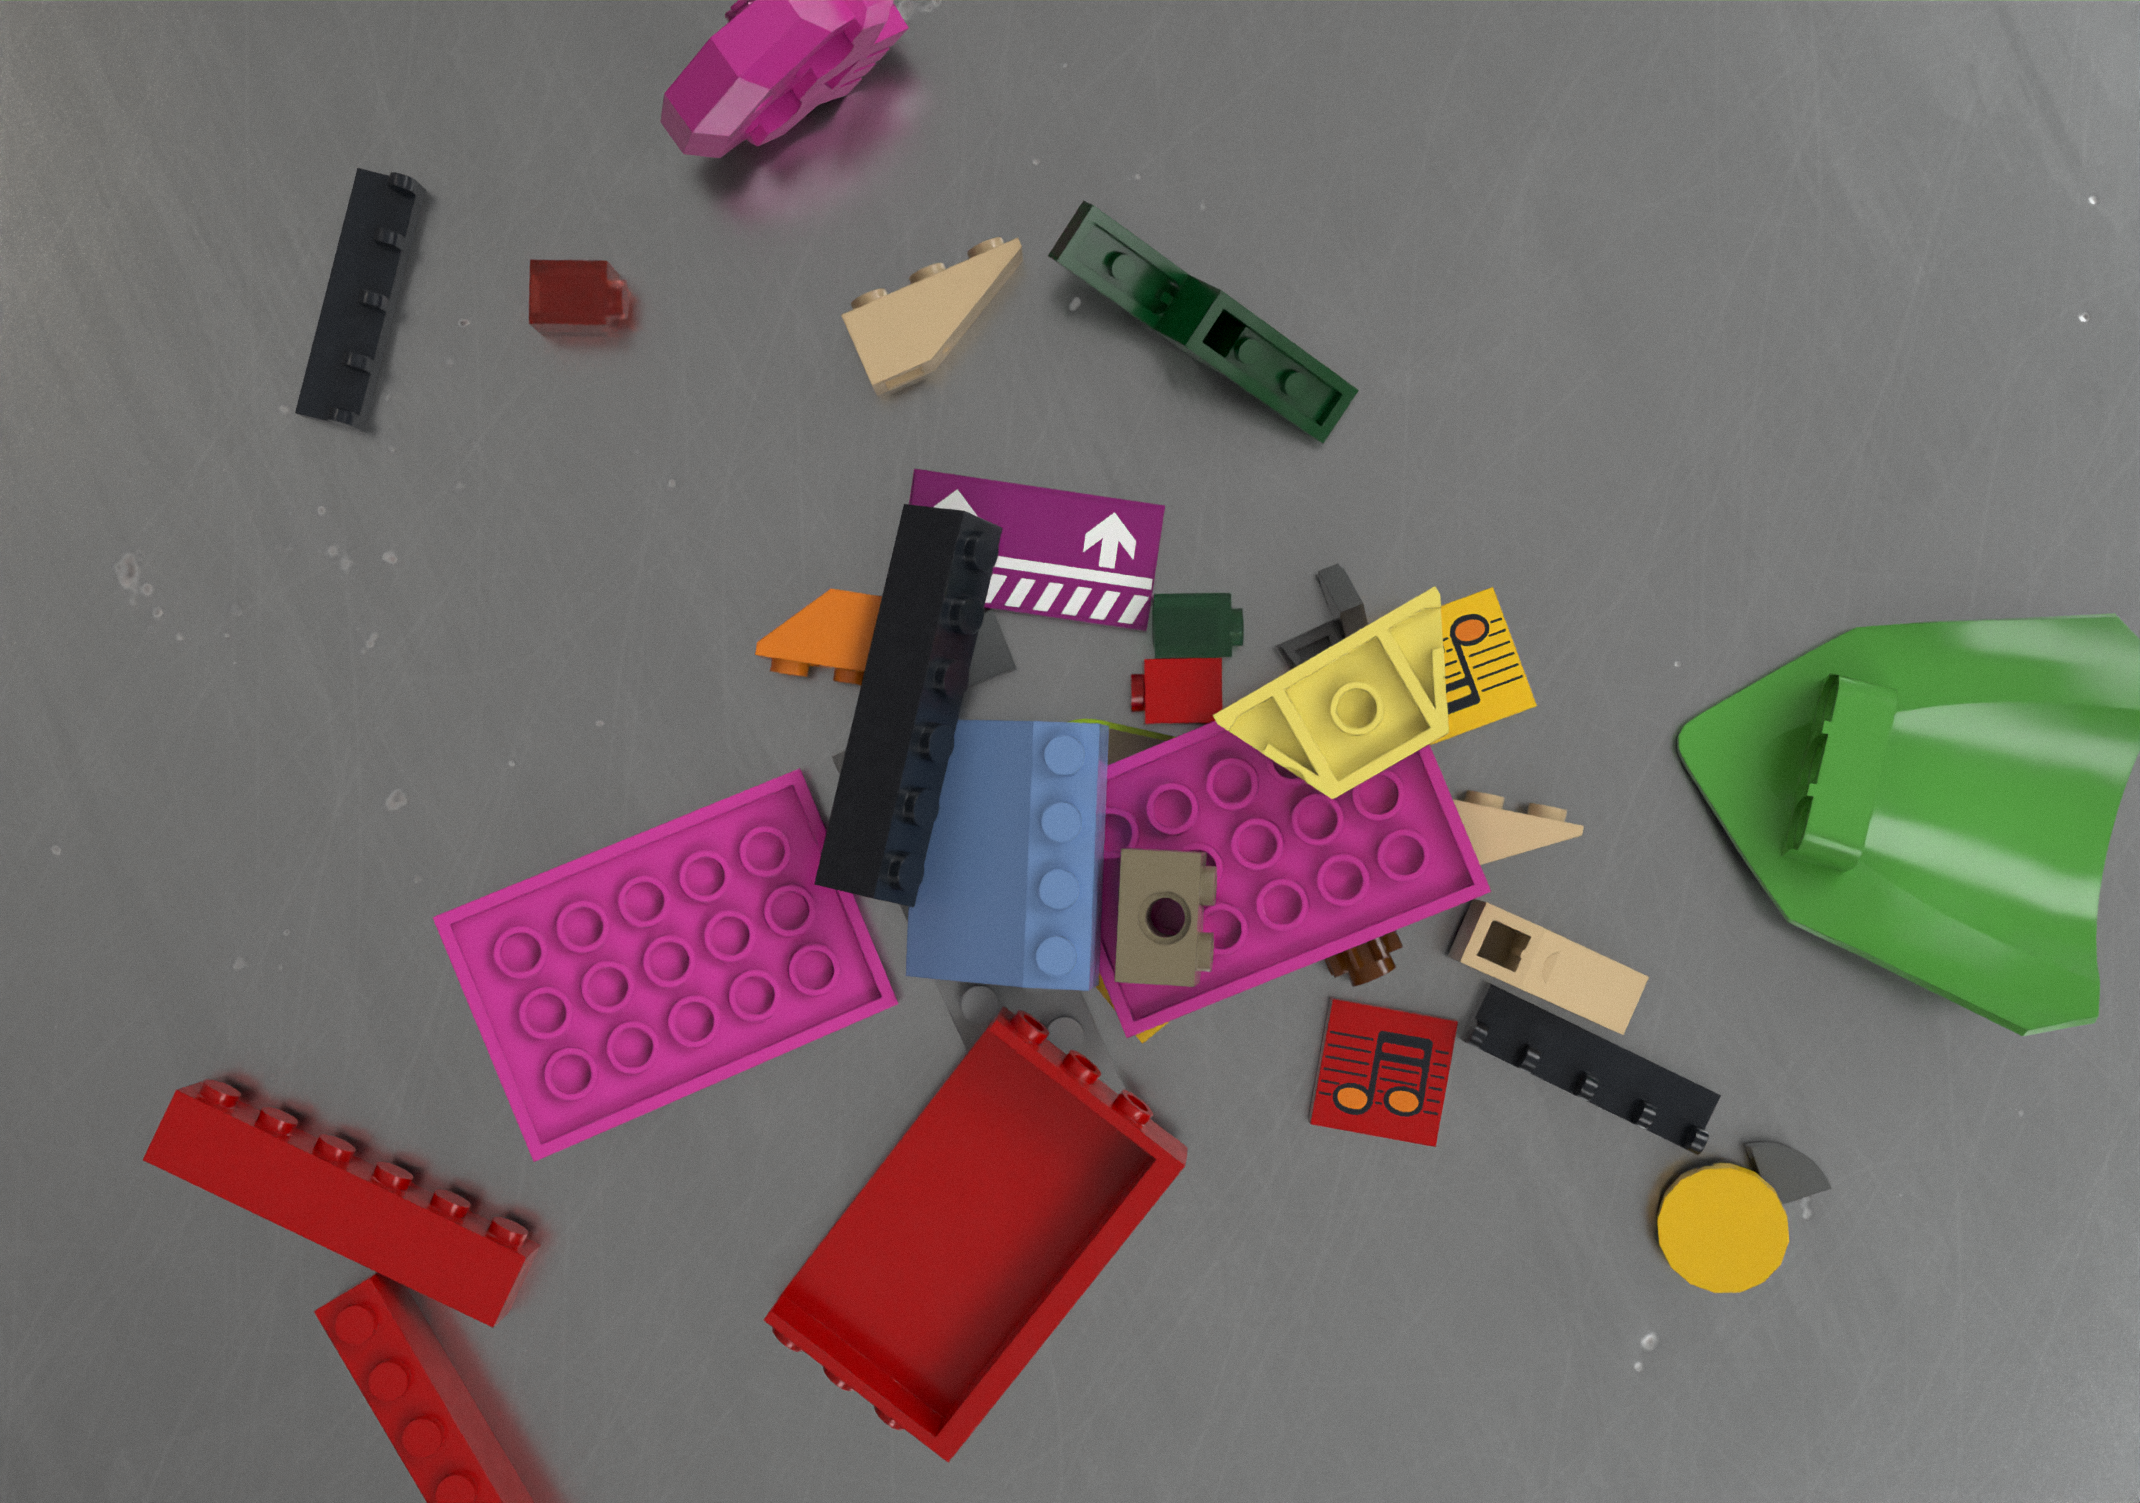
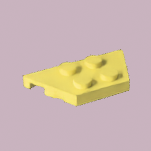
[1213,586,1449,800]

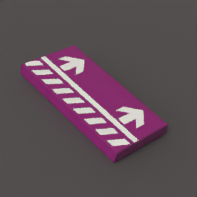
[909,469,1165,632]

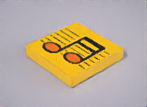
[1430,587,1537,745]

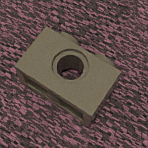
[1115,848,1217,987]

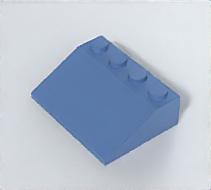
[906,720,1109,991]

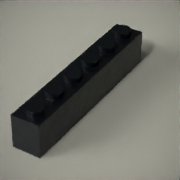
[814,504,1003,907]

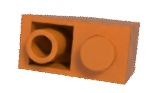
[755,588,882,686]

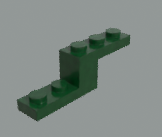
[1048,200,1359,443]

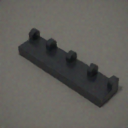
[295,168,426,432]
[1460,982,1721,1155]

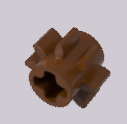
[1324,930,1403,987]

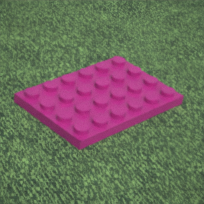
[1099,721,1491,1038]
[432,768,898,1162]

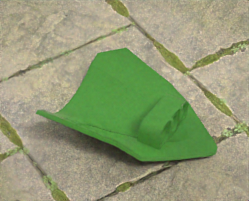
[1677,613,2140,1037]

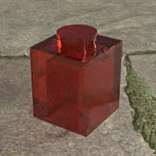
[529,259,629,337]

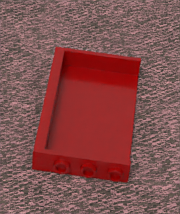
[763,1006,1188,1463]

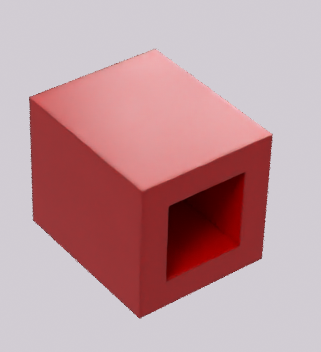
[1130,658,1223,725]

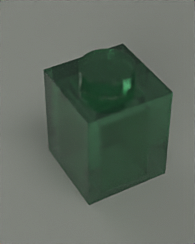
[1152,593,1244,661]

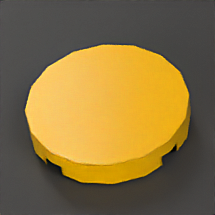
[1657,1163,1789,1293]

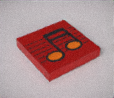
[1308,997,1458,1147]

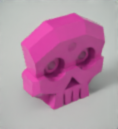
[660,0,909,158]

